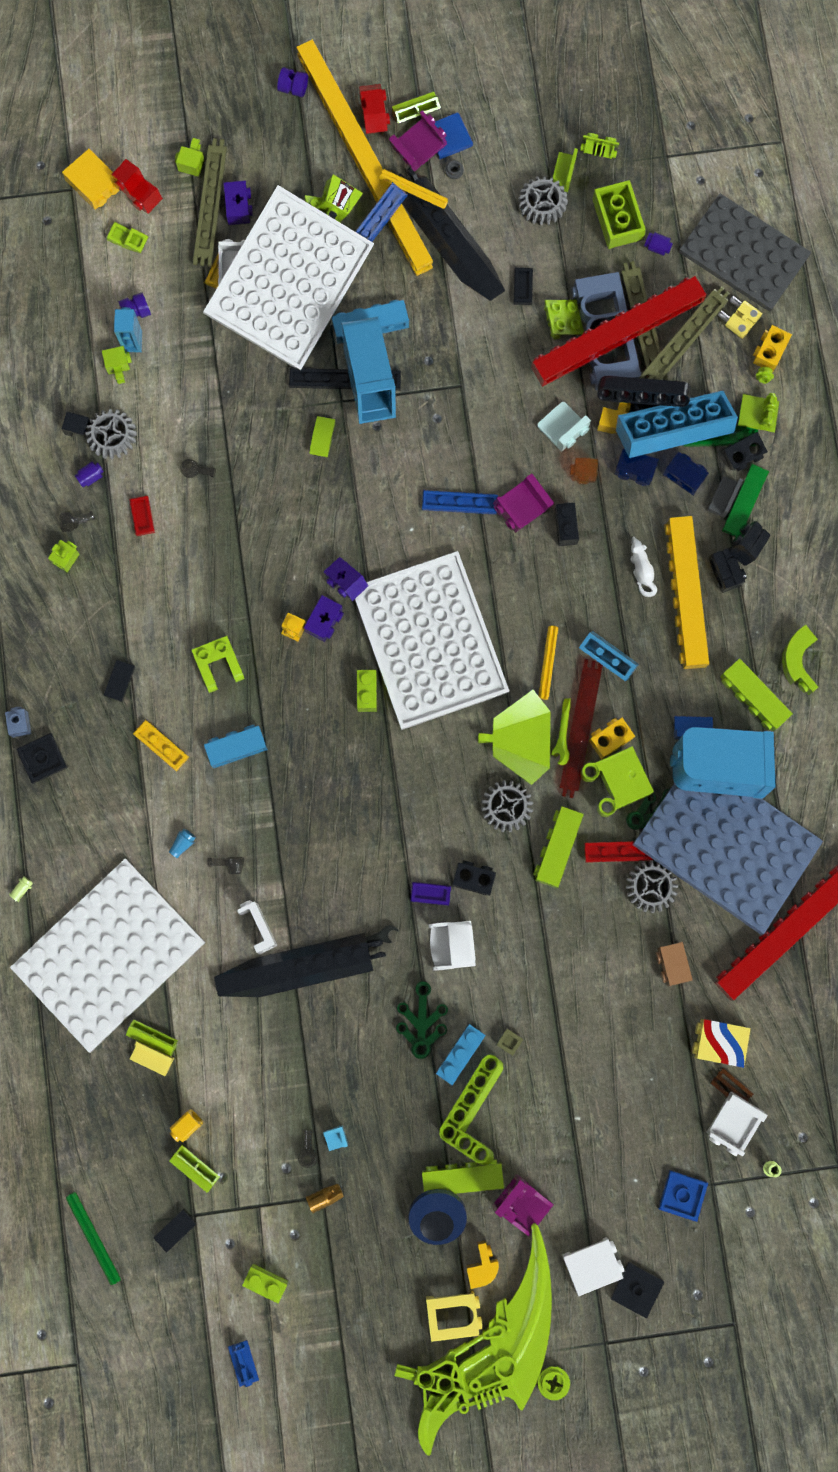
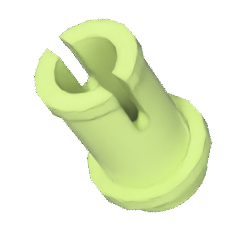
[9,876,33,902]
[763,1161,782,1177]

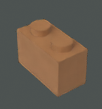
[656,942,693,986]

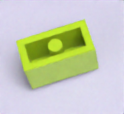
[357,670,377,712]
[242,1264,289,1304]

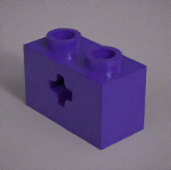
[224,181,253,225]
[324,557,369,601]
[304,595,344,642]

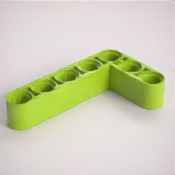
[439,1055,503,1165]

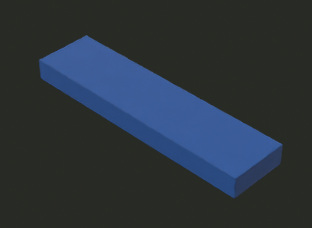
[355,182,408,242]
[422,490,498,515]

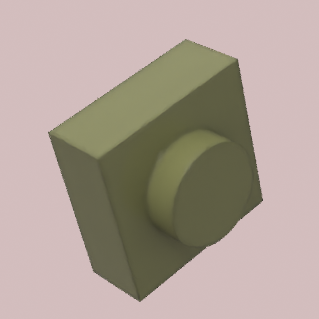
[496,1028,523,1056]

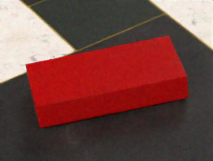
[129,495,155,536]

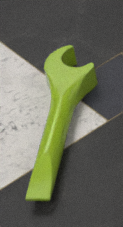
[551,698,571,766]

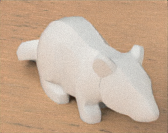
[630,537,657,597]

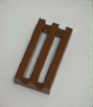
[710,1068,754,1102]

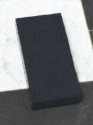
[513,267,533,305]
[104,660,135,702]
[153,1209,197,1253]

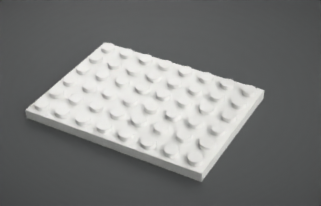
[203,185,374,370]
[355,551,509,730]
[10,859,205,1053]

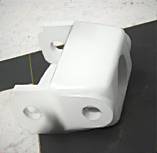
[428,921,476,971]

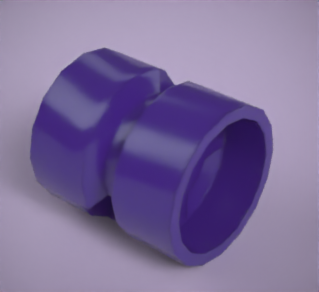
[277,67,308,98]
[118,292,151,318]

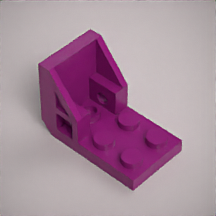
[492,1174,554,1236]

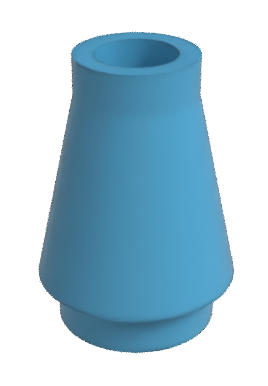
[169,829,196,858]

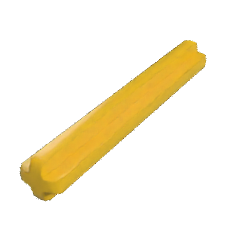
[379,169,448,209]
[538,626,558,700]

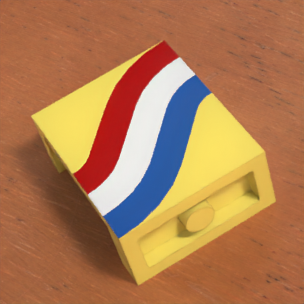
[692,1019,751,1068]

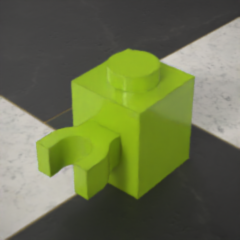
[175,138,205,177]
[102,346,132,384]
[48,540,80,573]

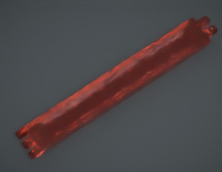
[559,659,603,798]

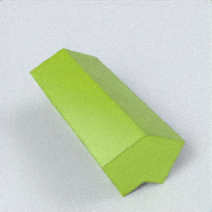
[392,92,440,123]
[126,1020,178,1056]
[169,1145,220,1193]

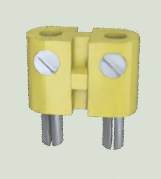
[718,296,763,339]

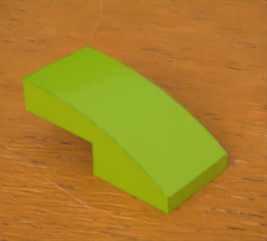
[106,222,149,253]
[309,416,335,457]

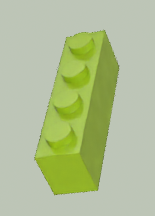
[720,658,793,732]
[533,807,584,888]
[422,1159,504,1194]

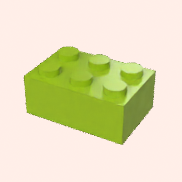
[592,180,646,249]

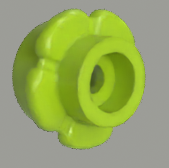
[756,367,774,384]

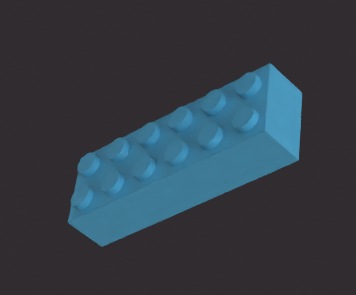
[616,391,738,458]

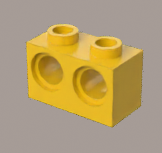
[753,325,792,372]
[589,717,635,760]

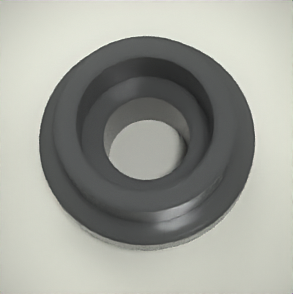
[445,160,464,179]

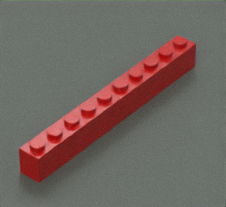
[531,276,707,387]
[715,865,838,1001]

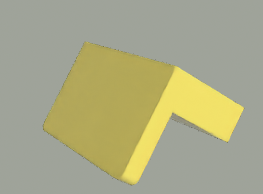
[130,1041,174,1076]

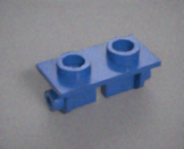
[228,1340,259,1387]

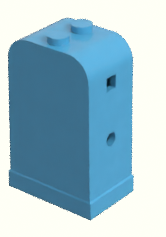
[341,317,396,424]
[670,727,775,799]

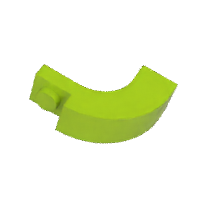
[782,625,819,695]

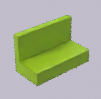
[553,148,578,192]

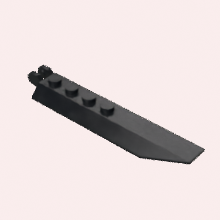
[398,167,505,301]
[214,933,386,997]

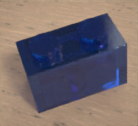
[614,448,659,486]
[663,452,709,496]

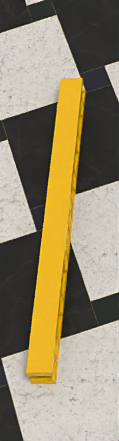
[296,39,433,276]

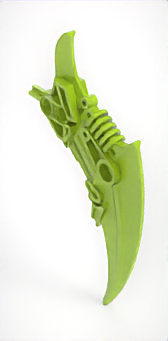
[394,1223,552,1456]

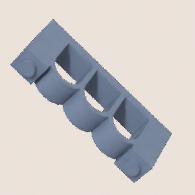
[571,272,641,391]

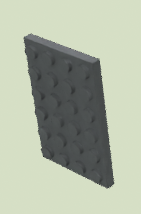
[679,193,811,312]

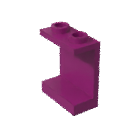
[389,110,447,172]
[493,473,554,533]

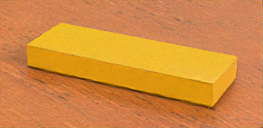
[133,720,189,772]

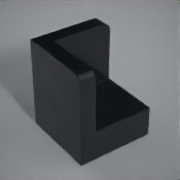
[61,412,91,437]

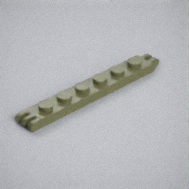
[193,138,227,267]
[621,261,669,380]
[639,286,730,380]

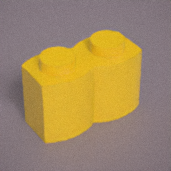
[170,1109,204,1142]

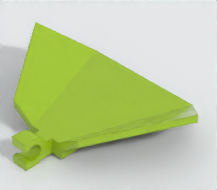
[478,690,551,785]

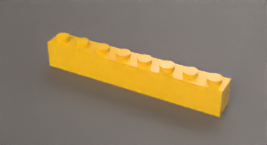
[665,516,709,669]

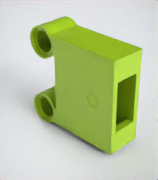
[580,746,654,817]

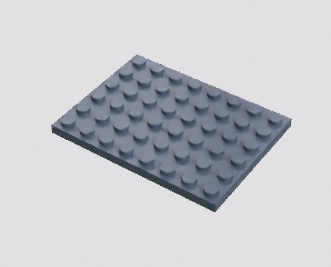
[633,783,823,935]

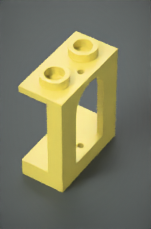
[426,1291,483,1342]

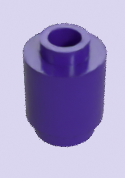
[644,232,673,256]
[75,461,104,488]

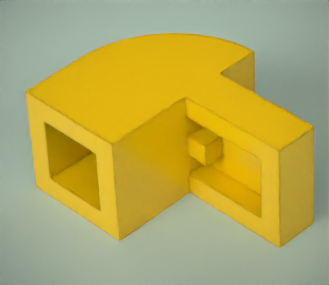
[597,402,631,434]
[466,1240,499,1289]

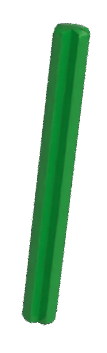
[66,1192,121,1285]

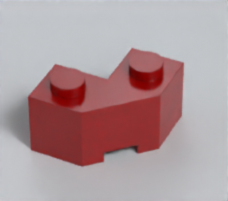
[359,84,390,134]
[111,159,163,214]

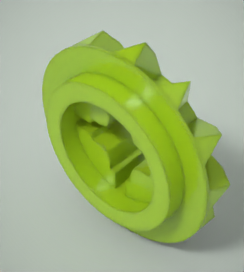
[538,1366,570,1400]

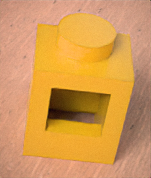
[281,613,306,642]

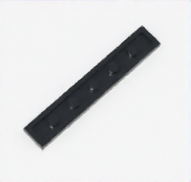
[289,368,401,391]

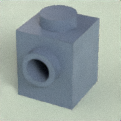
[5,707,31,738]

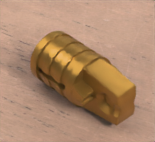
[306,1184,344,1213]

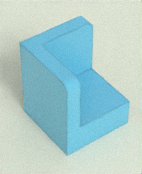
[323,1125,348,1151]

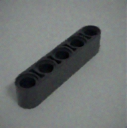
[597,376,691,407]

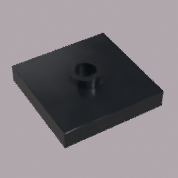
[16,733,68,784]
[610,1262,665,1319]

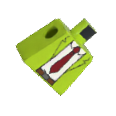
[320,174,363,221]

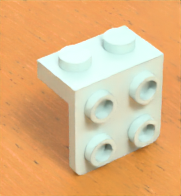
[538,402,591,452]

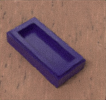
[411,882,451,906]

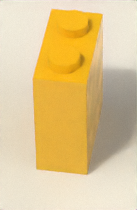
[62,149,119,210]

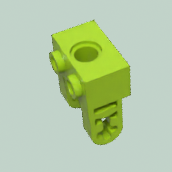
[191,636,245,693]

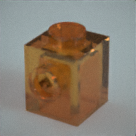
[570,458,598,484]

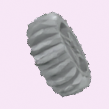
[518,176,568,226]
[85,409,137,460]
[481,780,533,832]
[625,860,678,913]

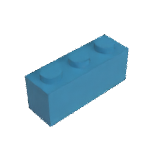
[114,307,142,352]
[579,631,639,681]
[204,725,268,769]
[436,1024,486,1085]

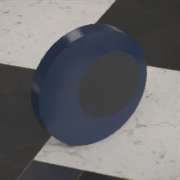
[409,1189,467,1245]

